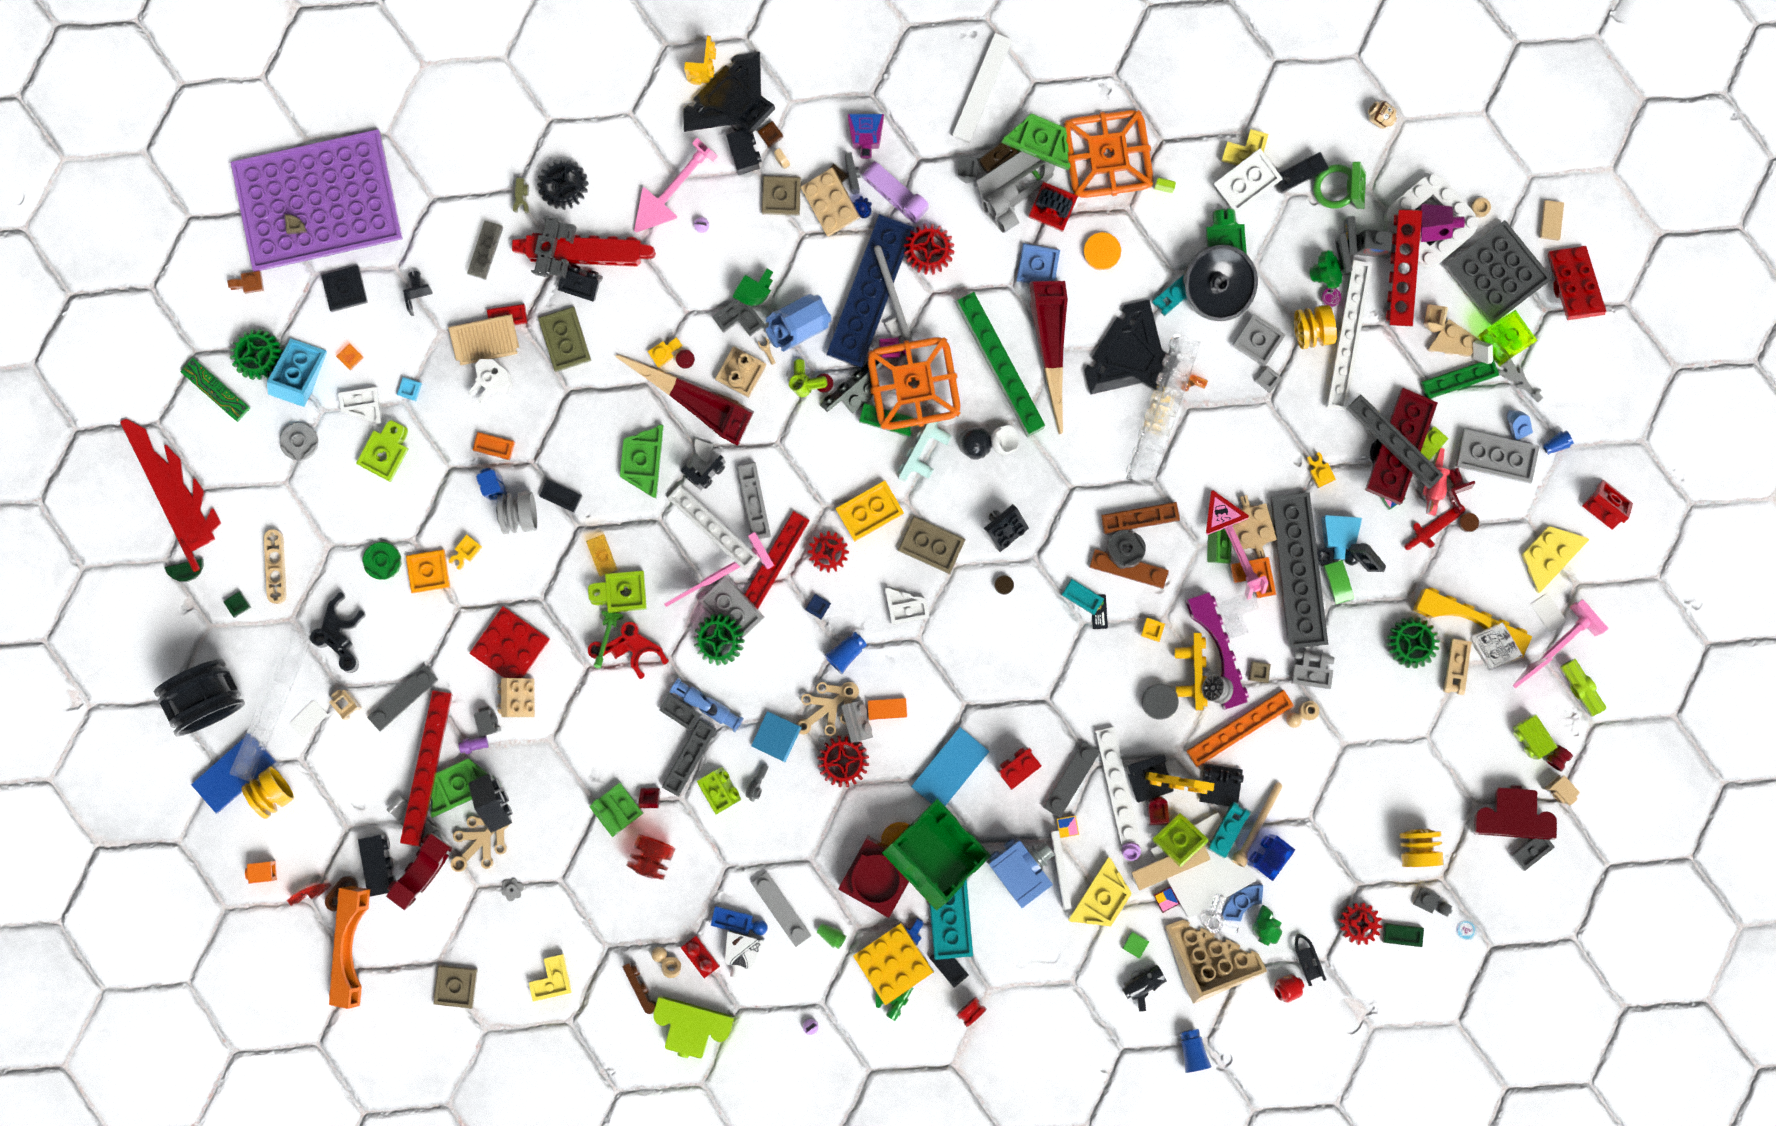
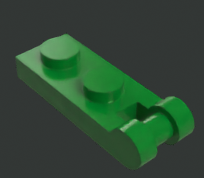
[859,403,913,437]

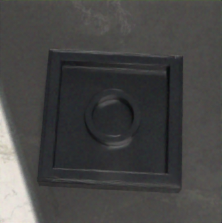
[321,265,368,312]

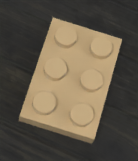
[801,168,861,237]

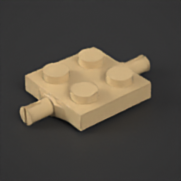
[1232,495,1277,559]

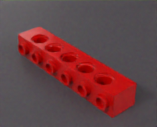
[1386,210,1422,327]

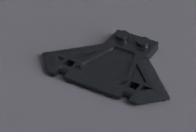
[683,52,776,135]
[1084,300,1179,395]

